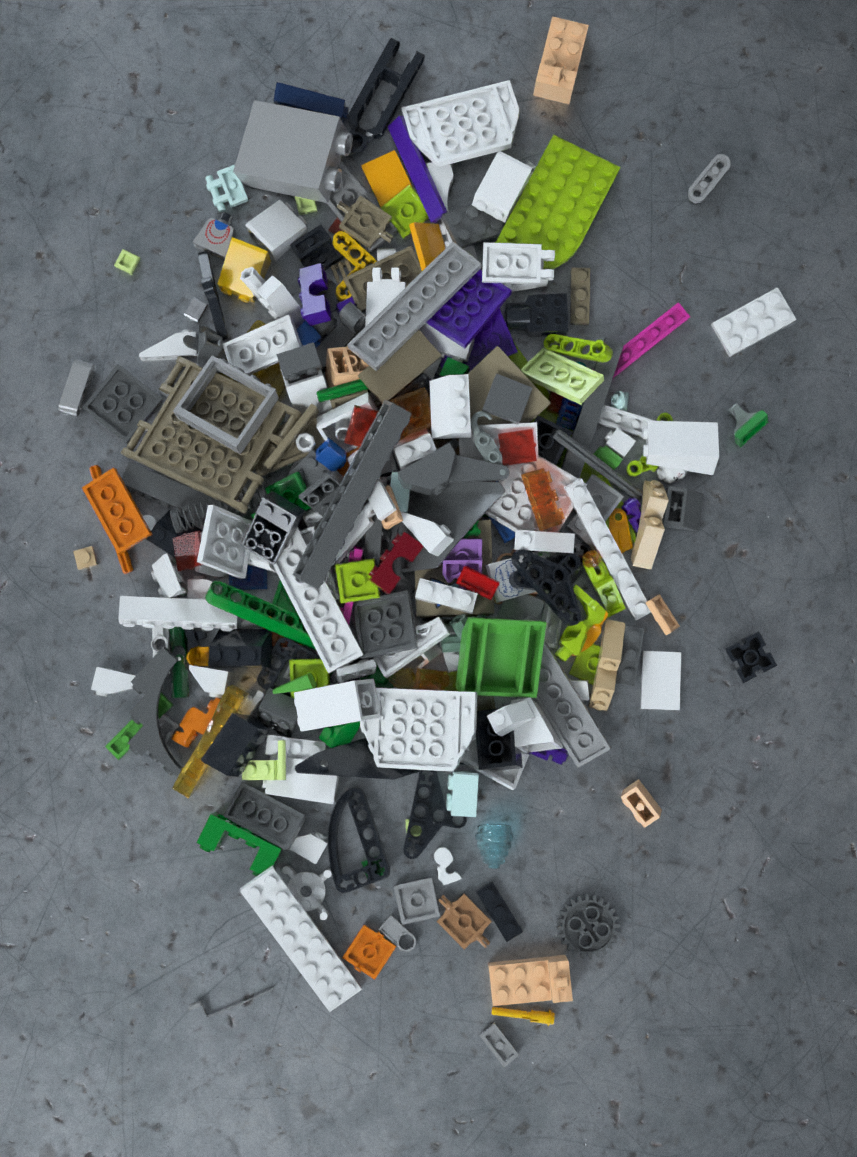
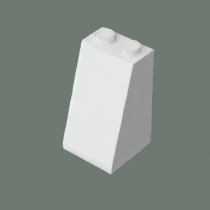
[643,421,719,475]
[392,428,437,471]
[294,679,381,732]
[262,755,339,804]

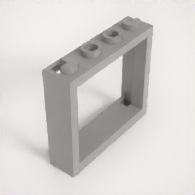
[173,356,279,454]

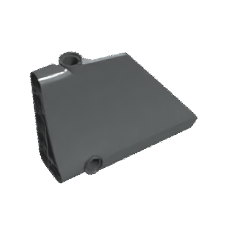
[364,477,505,574]

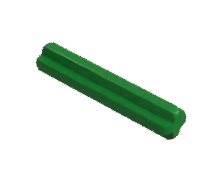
[316,379,368,402]

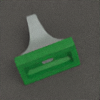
[728,403,768,447]

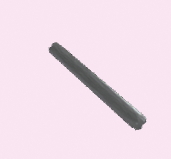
[553,430,643,500]

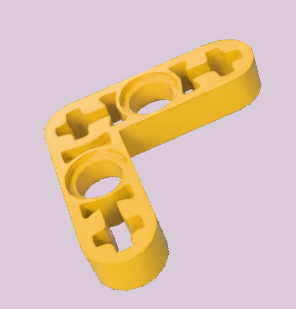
[332,231,377,302]

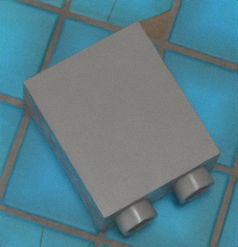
[233,100,353,203]

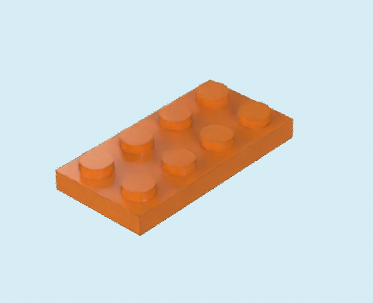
[82,468,152,554]

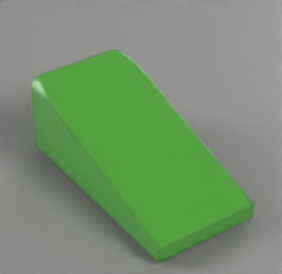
[272,673,317,694]

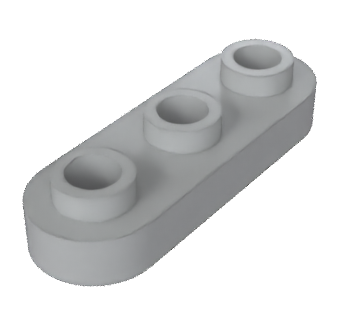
[688,154,731,203]

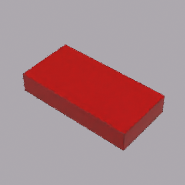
[456,565,500,600]

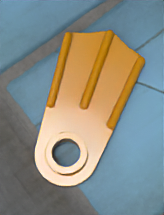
[609,508,633,553]

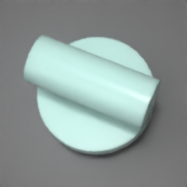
[611,391,629,412]

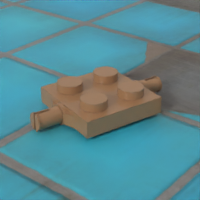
[437,893,492,950]

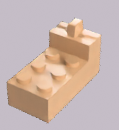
[533,16,589,104]
[325,347,369,388]
[488,955,573,1006]

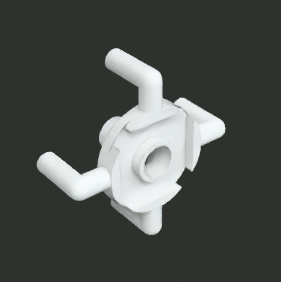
[282,864,332,920]

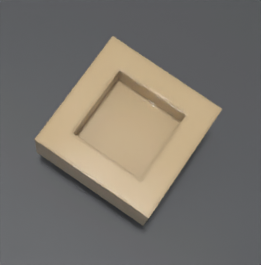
[73,546,98,570]

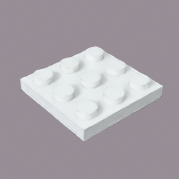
[197,505,252,578]

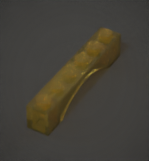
[172,684,249,798]

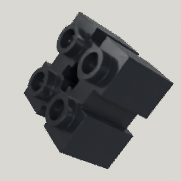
[721,631,777,684]

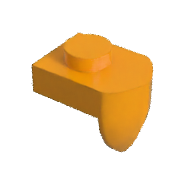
[186,646,209,666]

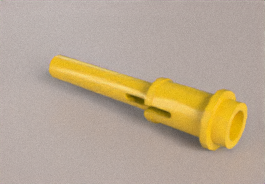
[491,1007,555,1026]

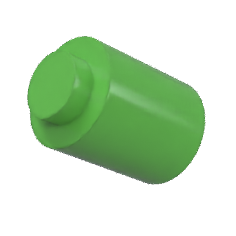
[594,445,623,470]

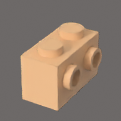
[621,779,662,828]

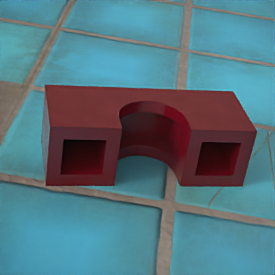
[368,532,424,594]

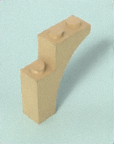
[630,480,669,569]
[588,619,625,711]

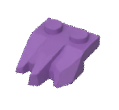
[443,538,482,590]

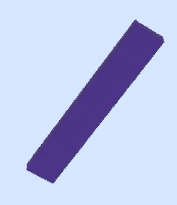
[388,116,448,223]

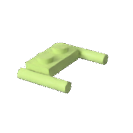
[242,740,286,780]

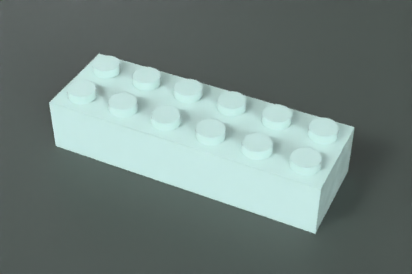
[446,770,479,817]

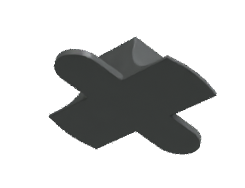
[183,325,228,368]

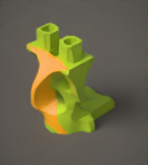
[554,584,609,662]

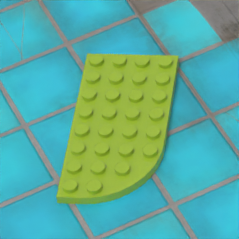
[495,134,621,270]

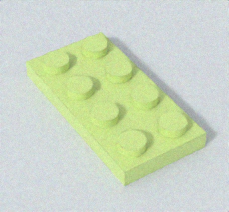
[521,348,604,405]

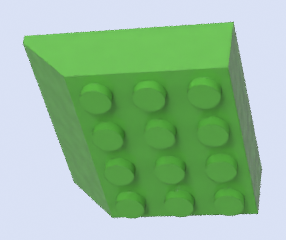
[455,617,547,698]

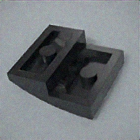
[290,224,343,271]

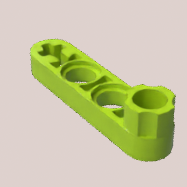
[544,334,613,363]

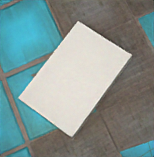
[640,651,681,710]

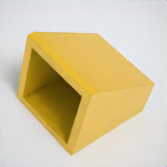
[217,237,271,303]

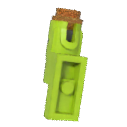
[582,550,626,617]

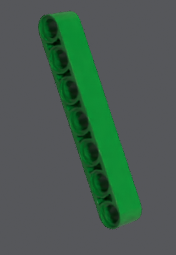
[205,581,317,651]

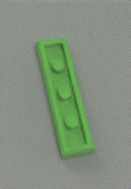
[105,692,174,760]

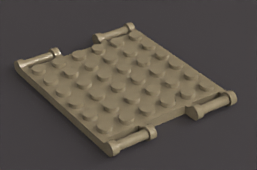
[121,356,302,513]

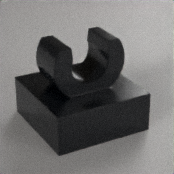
[184,628,208,648]

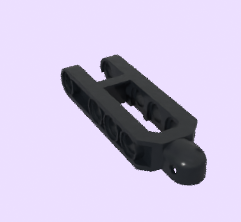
[348,38,425,153]

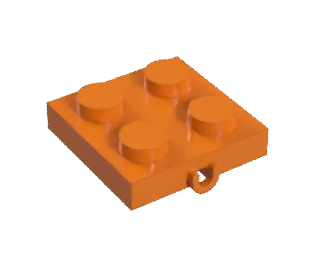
[342,924,396,980]

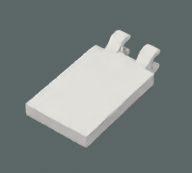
[482,243,555,284]
[365,268,406,327]
[334,502,375,564]

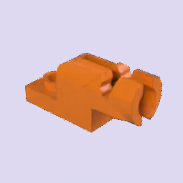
[172,697,225,748]

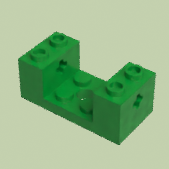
[196,812,283,877]

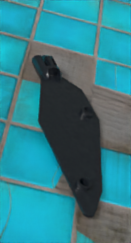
[295,738,466,780]

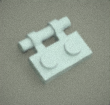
[205,165,249,213]

